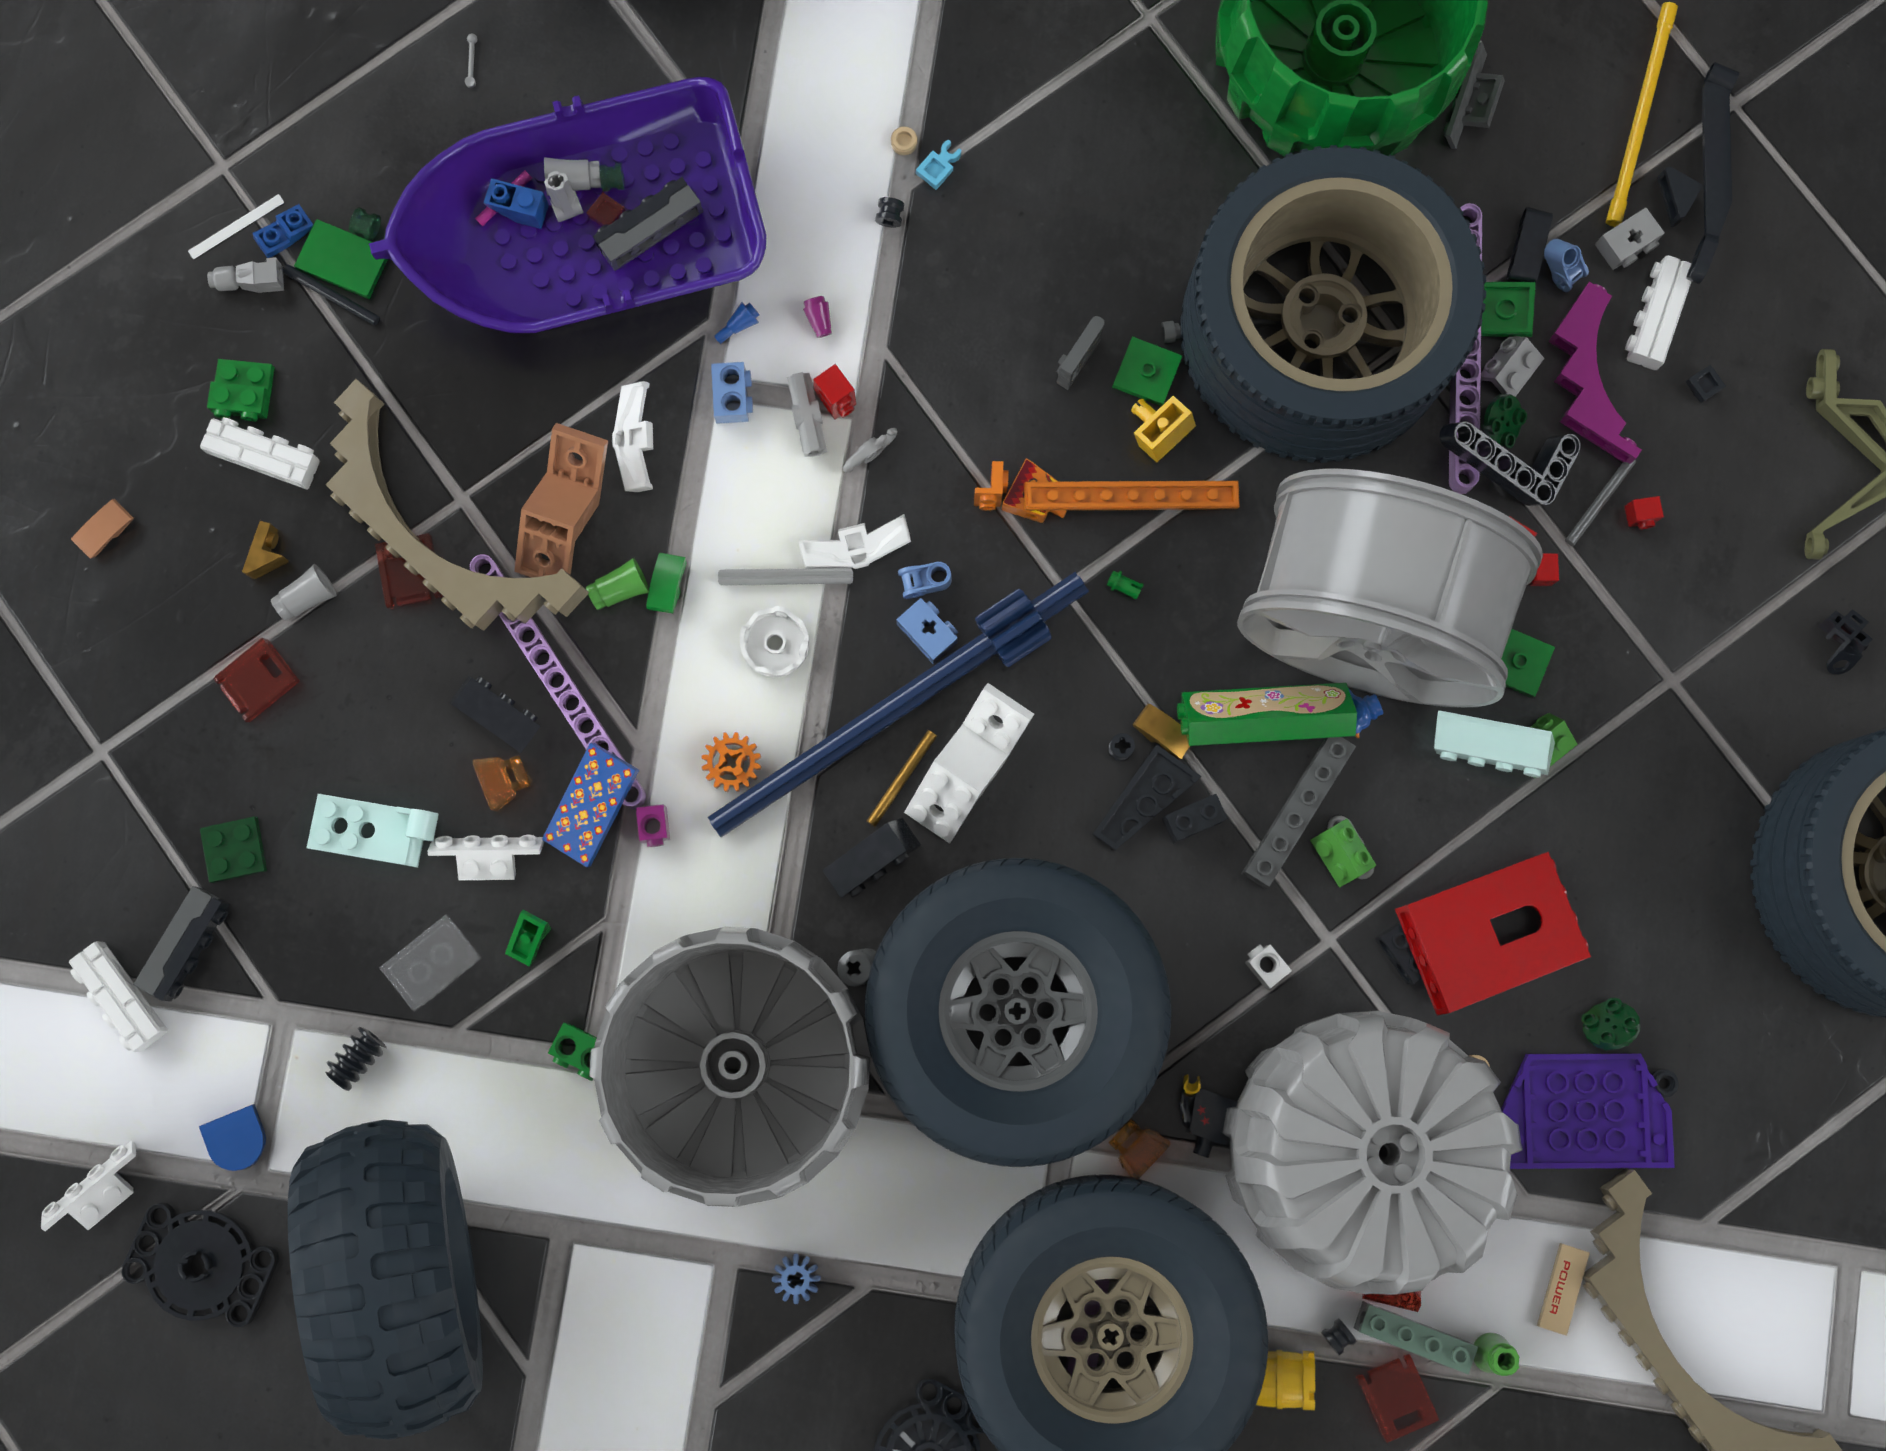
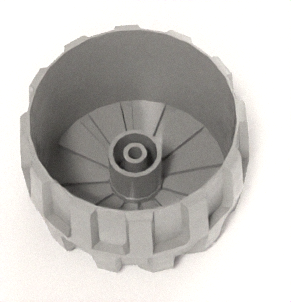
[589,927,870,1207]
[1222,1011,1522,1295]

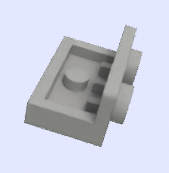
[1481,336,1545,397]

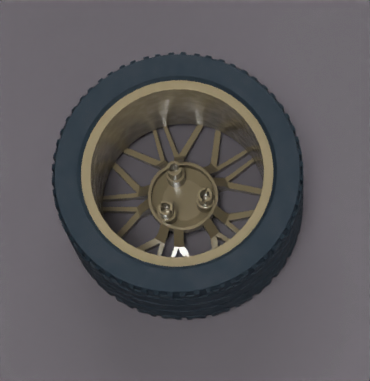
[1750,728,1886,1018]

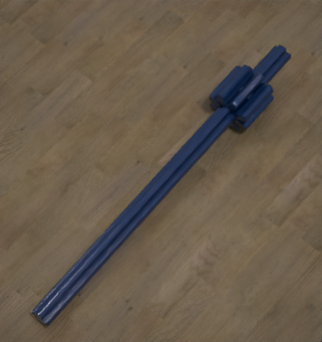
[707,572,1089,838]

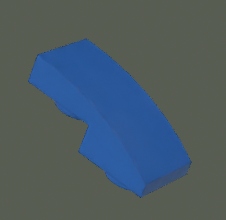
[253,204,313,258]

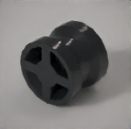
[875,197,905,228]
[1321,1318,1357,1356]

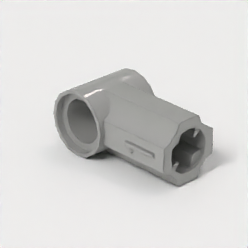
[544,171,584,222]

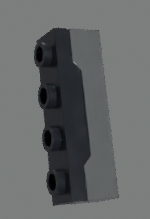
[593,177,703,271]
[133,886,230,1002]

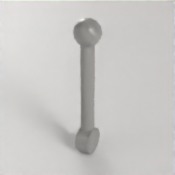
[465,33,478,88]

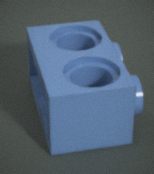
[711,362,753,424]

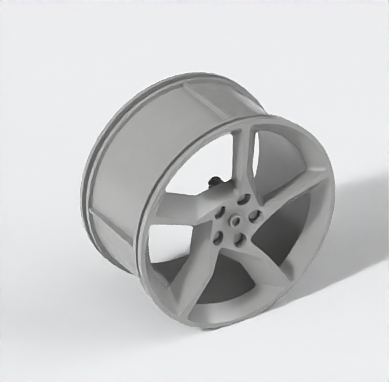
[1237,469,1543,707]

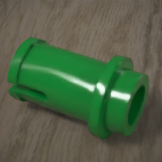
[1107,571,1143,600]

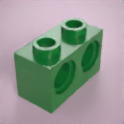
[548,1022,597,1081]

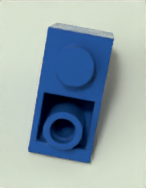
[484,178,549,229]

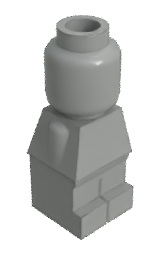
[207,257,284,293]

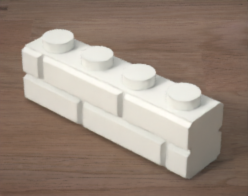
[1625,255,1691,370]
[200,417,320,490]
[69,941,168,1052]

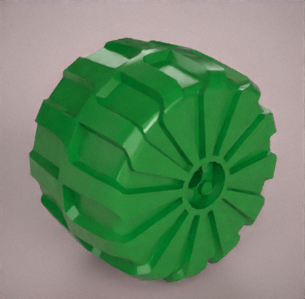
[1216,0,1488,156]

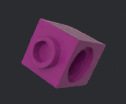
[636,804,670,847]

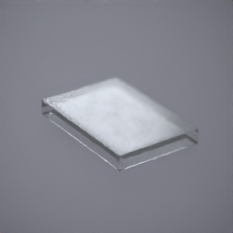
[379,915,481,1011]

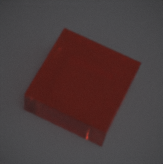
[586,192,625,226]

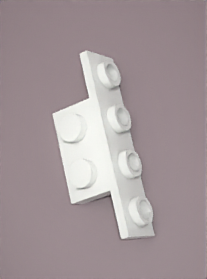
[428,835,544,880]
[41,1140,136,1231]

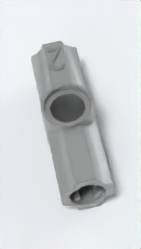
[787,372,827,457]

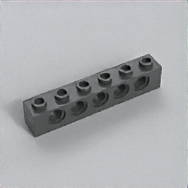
[1241,737,1356,889]

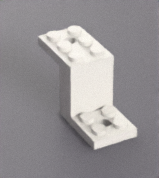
[904,683,1034,843]

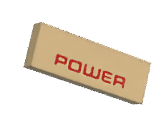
[1537,1243,1590,1336]

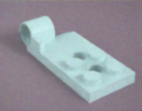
[307,794,439,868]

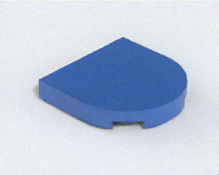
[199,1104,266,1171]

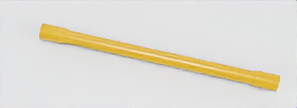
[1606,2,1678,227]

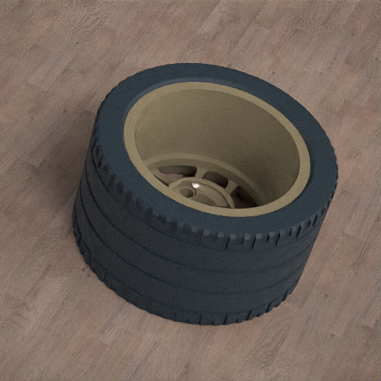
[1180,145,1486,463]

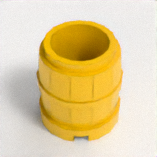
[1256,1350,1315,1411]

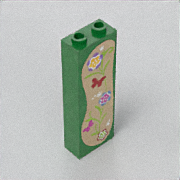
[1177,683,1357,746]

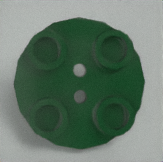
[1480,394,1527,448]
[1582,998,1641,1051]

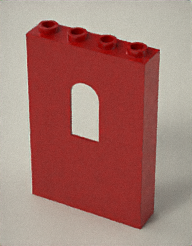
[1395,852,1591,1016]

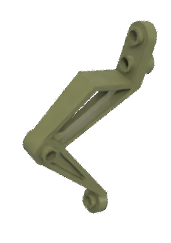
[1805,349,1886,560]

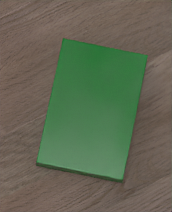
[294,219,388,299]

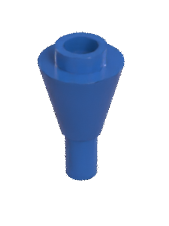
[714,302,760,344]

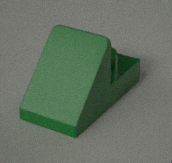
[505,910,551,966]

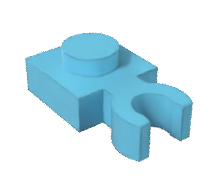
[916,140,961,190]

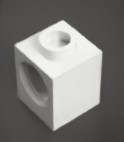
[1245,944,1292,989]

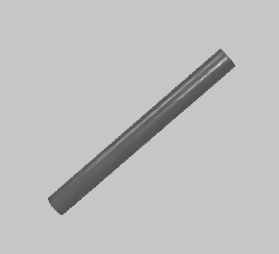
[1565,460,1636,546]

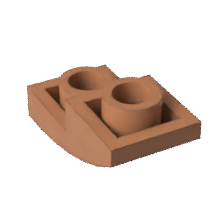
[71,499,134,559]

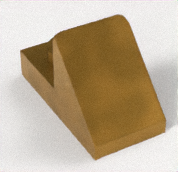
[242,521,289,579]

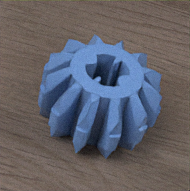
[772,1253,821,1304]

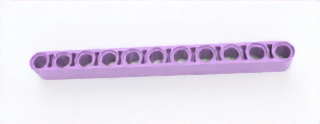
[1449,203,1482,494]
[470,554,646,809]

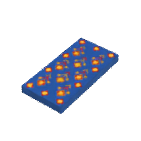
[542,743,639,867]

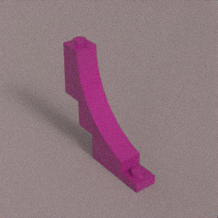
[1548,282,1642,464]

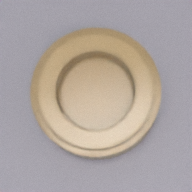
[891,127,917,155]

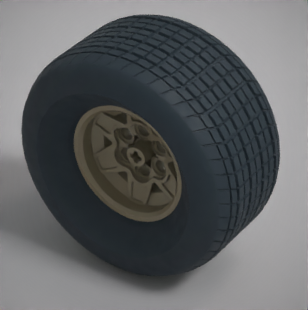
[955,1174,1268,1451]

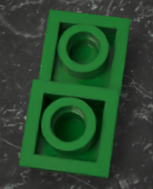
[646,553,687,614]

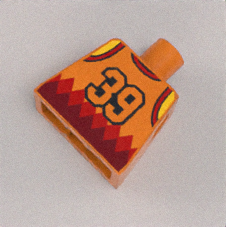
[1001,459,1068,523]

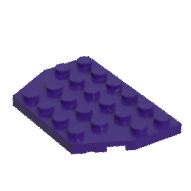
[1501,1054,1675,1169]

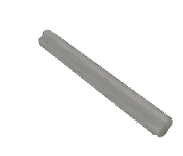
[718,568,853,585]

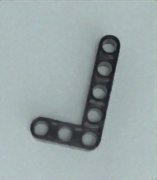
[1439,422,1580,506]

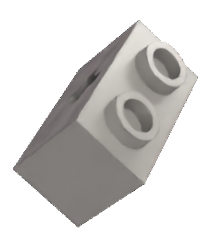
[1595,208,1664,270]

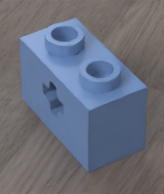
[896,598,958,664]

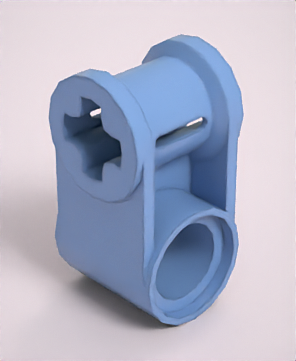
[1544,239,1589,292]
[898,562,952,599]

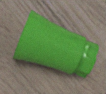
[586,558,649,610]
[1474,1333,1520,1376]

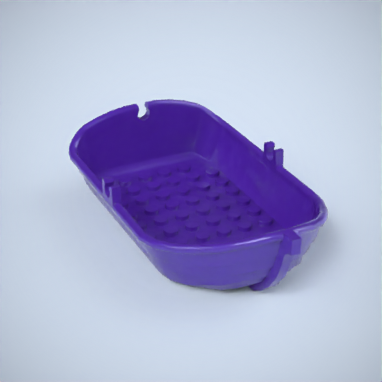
[369,77,767,333]

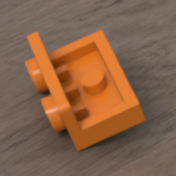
[974,461,1008,510]

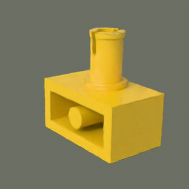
[1131,396,1196,462]

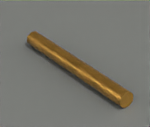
[867,730,937,827]

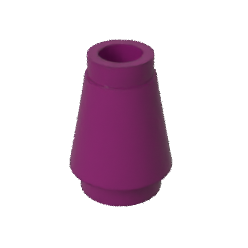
[803,296,832,338]

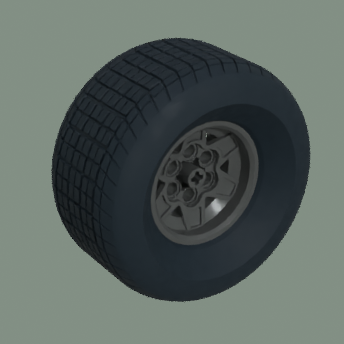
[865,858,1171,1167]

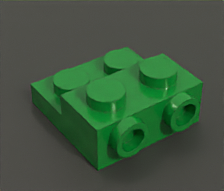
[207,359,275,422]

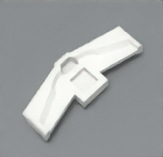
[612,381,653,492]
[798,514,911,569]

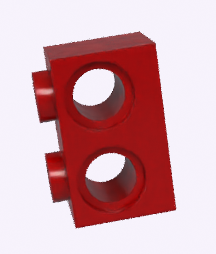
[813,364,856,420]

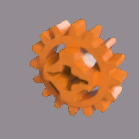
[701,732,762,792]

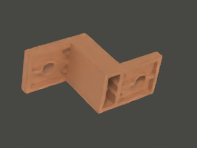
[514,423,608,578]

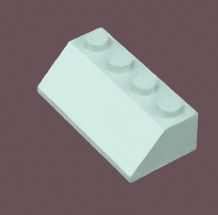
[1434,711,1555,778]

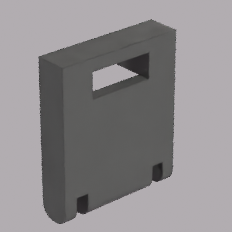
[1056,316,1104,390]

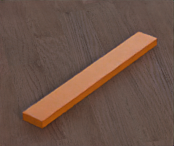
[1024,481,1239,511]

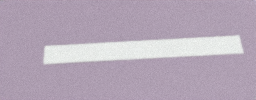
[188,194,284,259]

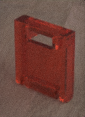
[375,533,442,609]
[213,638,300,722]
[1356,1354,1439,1443]

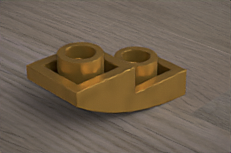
[1133,704,1190,759]

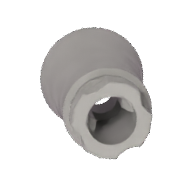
[544,157,601,196]
[271,564,337,620]

